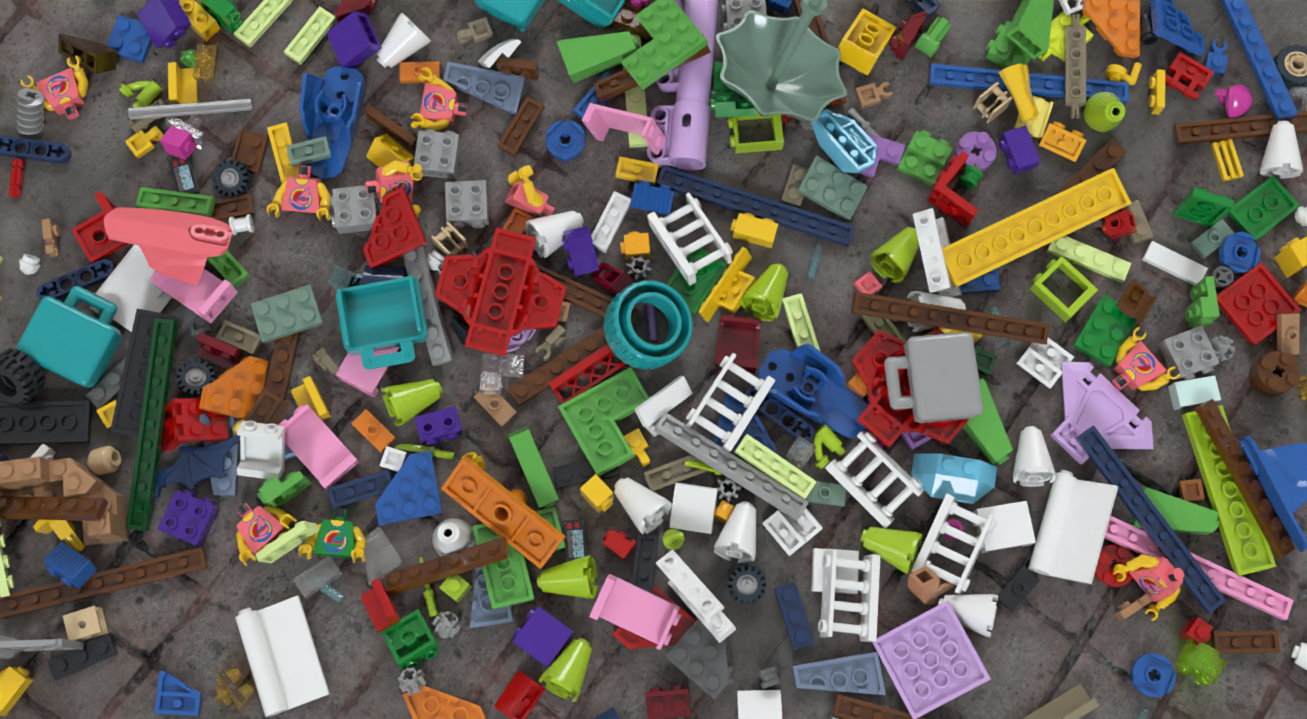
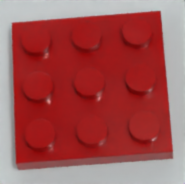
[1217,262,1301,347]

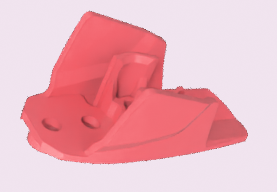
[104,207,233,285]

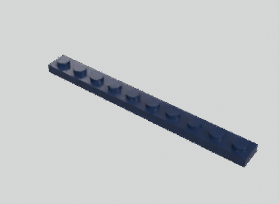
[657,165,855,247]
[1075,425,1226,614]

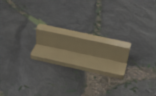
[1022,684,1099,719]

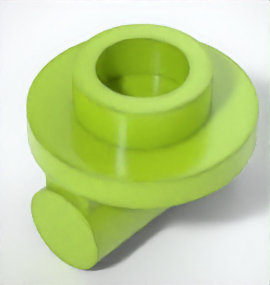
[662,529,685,550]

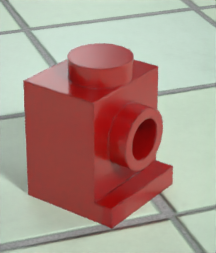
[1102,209,1137,239]
[602,529,636,561]
[1179,617,1213,649]

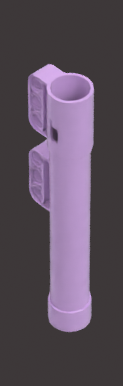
[647,0,718,171]

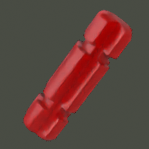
[8,159,25,198]

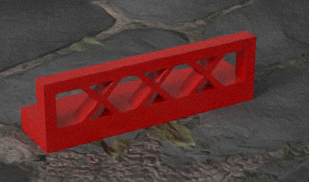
[549,344,628,404]

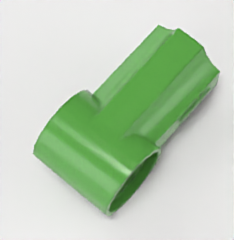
[915,17,951,58]

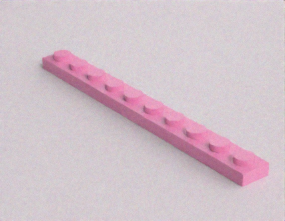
[1104,516,1294,620]

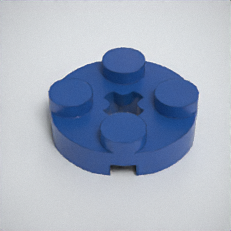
[546,121,586,162]
[1219,232,1261,273]
[1130,653,1176,698]

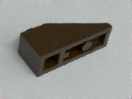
[58,33,117,74]

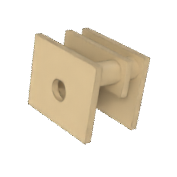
[973,82,1012,124]
[431,222,469,256]
[63,606,108,642]

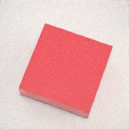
[853,271,883,295]

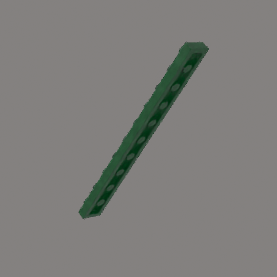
[126,318,178,531]

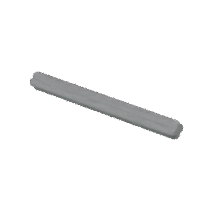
[128,99,252,120]

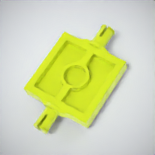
[1039,11,1094,63]

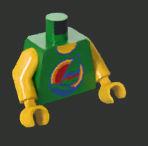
[299,508,366,563]

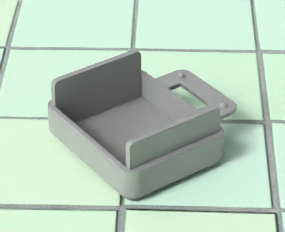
[884,332,983,423]

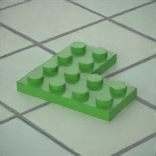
[621,0,709,90]
[558,367,649,477]
[472,507,565,610]

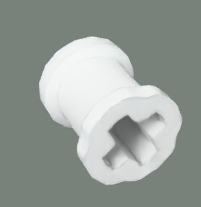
[229,214,254,235]

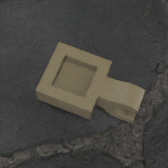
[457,17,493,45]
[535,325,566,361]
[312,348,339,374]

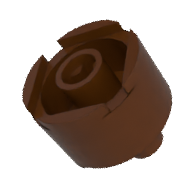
[1249,351,1300,397]

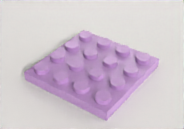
[872,601,991,719]

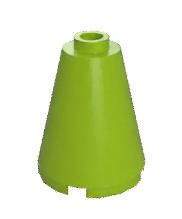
[1083,92,1125,132]
[870,227,919,283]
[740,264,788,322]
[381,379,442,427]
[861,527,923,574]
[537,555,598,599]
[539,638,592,702]

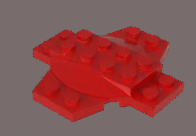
[435,227,566,357]
[851,327,969,448]

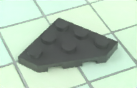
[665,619,729,701]

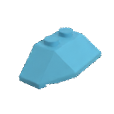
[811,109,877,173]
[911,453,997,504]

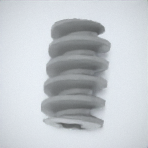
[17,88,45,135]

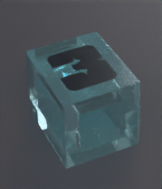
[327,265,363,289]

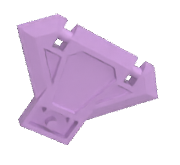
[1050,362,1154,465]

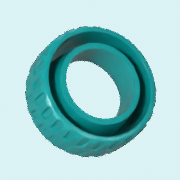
[603,280,693,370]

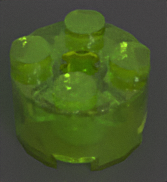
[1175,639,1228,687]

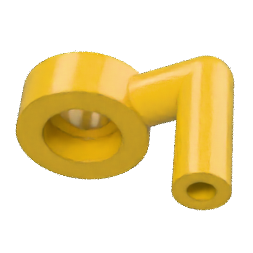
[1105,62,1142,86]

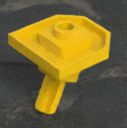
[33,520,85,553]

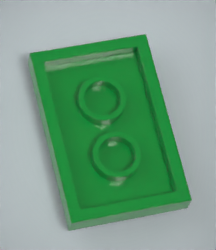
[1227,176,1300,242]
[1173,188,1235,227]
[666,247,729,316]
[1073,294,1137,367]

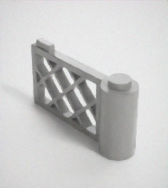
[0,636,84,660]

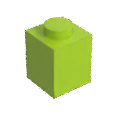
[439,574,472,603]

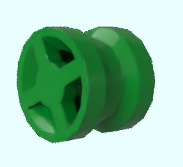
[958,165,983,190]

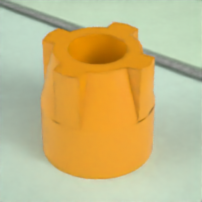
[714,500,734,523]

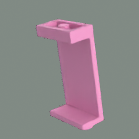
[582,103,666,155]
[150,269,238,324]
[335,347,400,398]
[278,404,359,490]
[589,574,681,650]

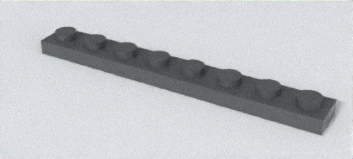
[86,304,200,409]

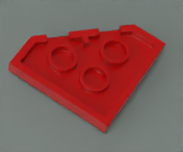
[363,187,428,270]
[613,585,696,649]

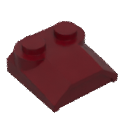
[889,11,928,61]

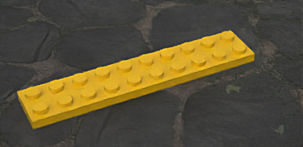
[942,168,1132,288]

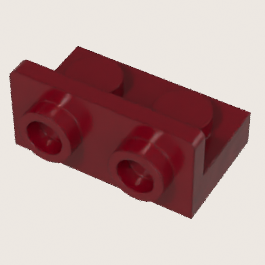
[196,332,243,370]
[645,685,691,719]

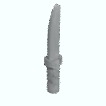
[847,108,880,137]

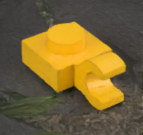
[125,126,164,159]
[624,428,650,467]

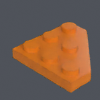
[1082,0,1140,58]
[199,356,268,419]
[403,685,486,719]

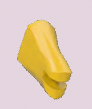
[999,64,1039,121]

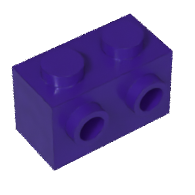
[999,125,1041,175]
[562,226,599,276]
[415,406,464,446]

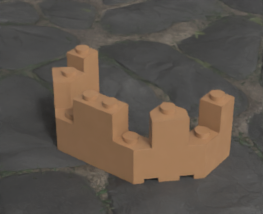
[0,456,129,546]

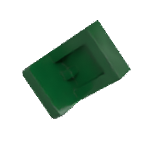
[974,344,998,376]

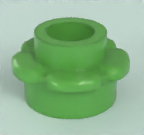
[180,49,200,68]

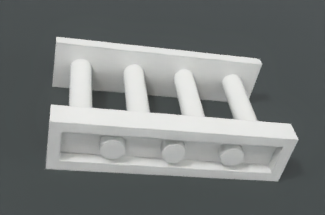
[647,193,733,286]
[913,208,962,298]
[686,353,775,452]
[825,430,924,529]
[911,493,997,594]
[656,549,736,643]
[818,549,880,642]

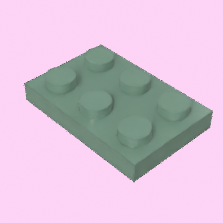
[796,156,868,222]
[251,285,323,343]

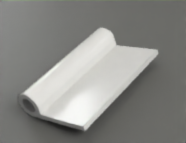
[89,244,172,332]
[1028,470,1118,584]
[235,596,330,717]

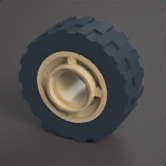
[1273,44,1307,91]

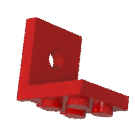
[927,151,979,229]
[71,191,130,263]
[162,398,229,452]

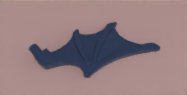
[154,435,240,498]

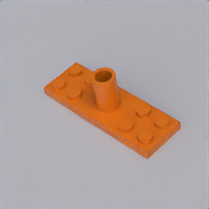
[441,456,566,569]

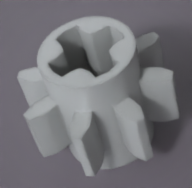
[626,255,651,282]
[1210,335,1235,362]
[717,476,741,503]
[432,611,461,638]
[398,666,426,696]

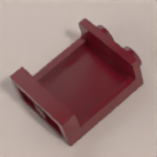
[715,314,762,373]

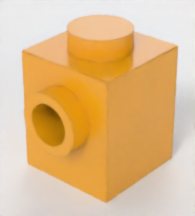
[620,231,650,260]

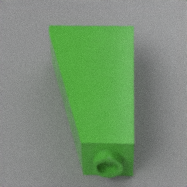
[1005,0,1054,60]
[557,31,640,83]
[963,378,1013,465]
[508,427,559,509]
[1129,487,1219,535]

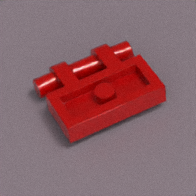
[1165,52,1214,101]

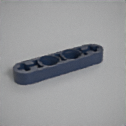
[0,136,72,164]
[37,259,116,300]
[746,386,815,444]

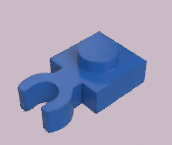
[1204,40,1228,77]

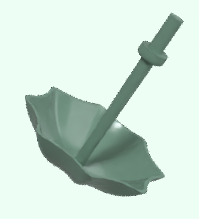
[716,0,847,122]

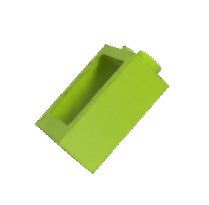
[728,111,784,154]
[1030,256,1098,323]

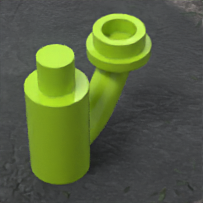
[119,81,163,107]
[813,424,845,469]

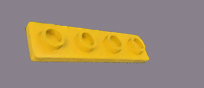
[698,247,757,322]

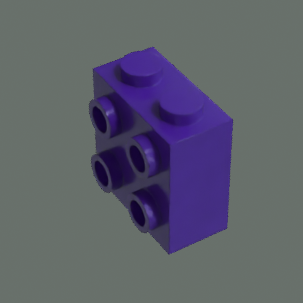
[137,0,191,49]
[326,11,382,69]
[157,489,220,547]
[512,606,574,668]

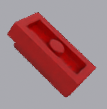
[361,578,401,632]
[494,671,545,719]

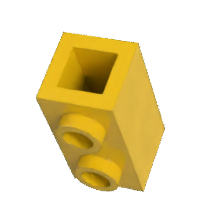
[179,0,221,42]
[730,213,778,249]
[0,666,33,716]

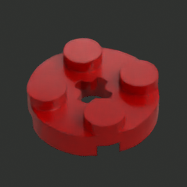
[1094,544,1135,588]

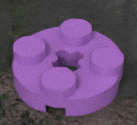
[955,132,996,171]

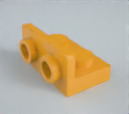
[1039,121,1087,162]

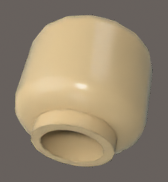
[87,446,121,475]

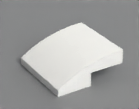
[478,39,521,68]
[1016,338,1074,389]
[670,483,718,534]
[762,508,823,556]
[811,548,859,594]
[737,690,782,719]

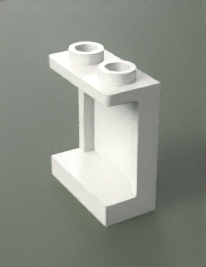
[237,421,285,479]
[972,501,1036,553]

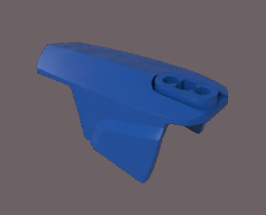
[299,66,366,180]
[758,343,868,439]
[1239,435,1307,553]

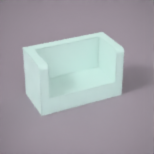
[1168,376,1221,410]

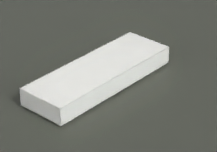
[591,191,631,253]
[1142,241,1208,286]
[634,376,693,427]

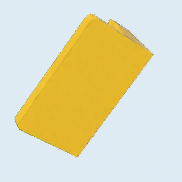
[168,62,198,105]
[366,133,415,167]
[291,376,331,421]

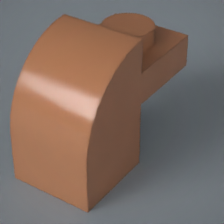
[908,566,954,605]

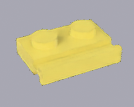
[1014,95,1054,140]

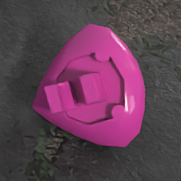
[1215,84,1253,118]

